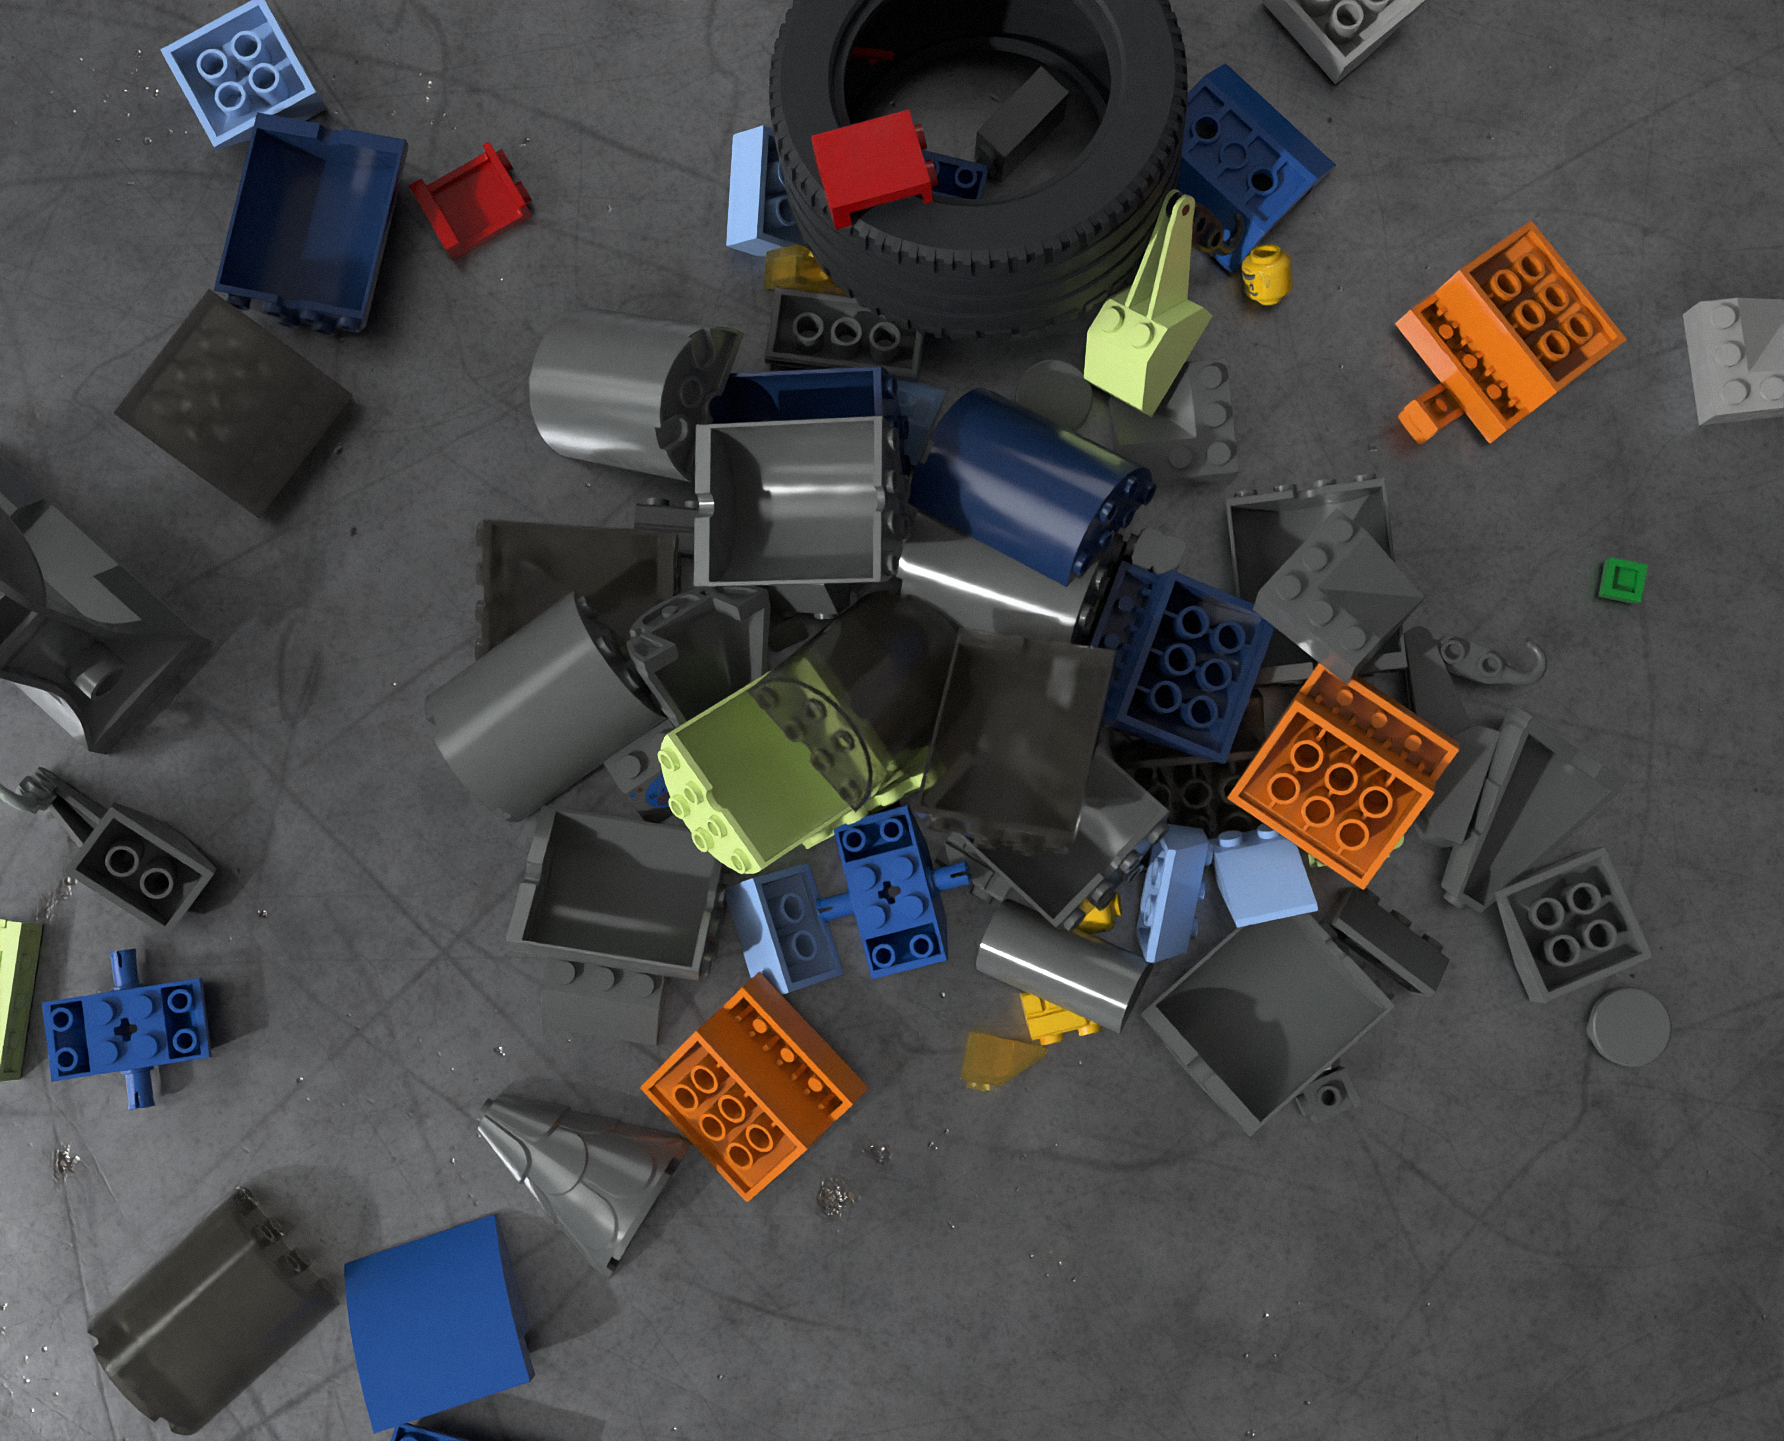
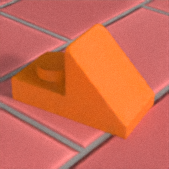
[1398,383,1465,445]

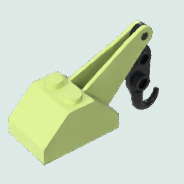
[1084,189,1245,417]

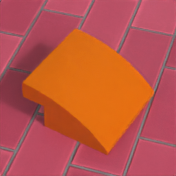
[1395,220,1627,444]
[1227,663,1460,890]
[640,972,869,1203]

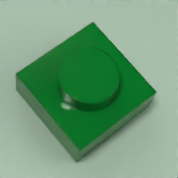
[1598,557,1648,604]

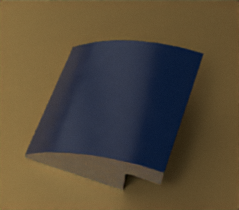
[1059,560,1275,764]

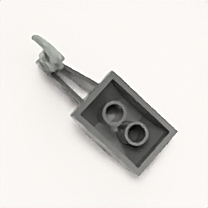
[0,767,216,937]

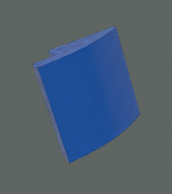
[344,1213,535,1434]

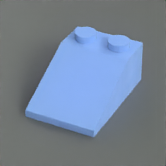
[1209,824,1318,928]

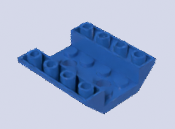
[1177,63,1336,274]

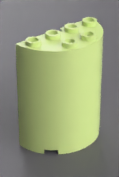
[658,645,904,874]

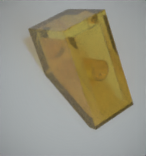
[764,244,847,296]
[959,1030,1048,1092]

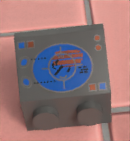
[603,718,676,824]

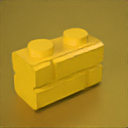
[1019,992,1102,1045]

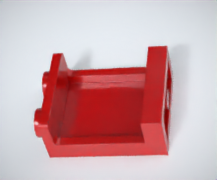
[811,109,938,230]
[409,142,532,261]

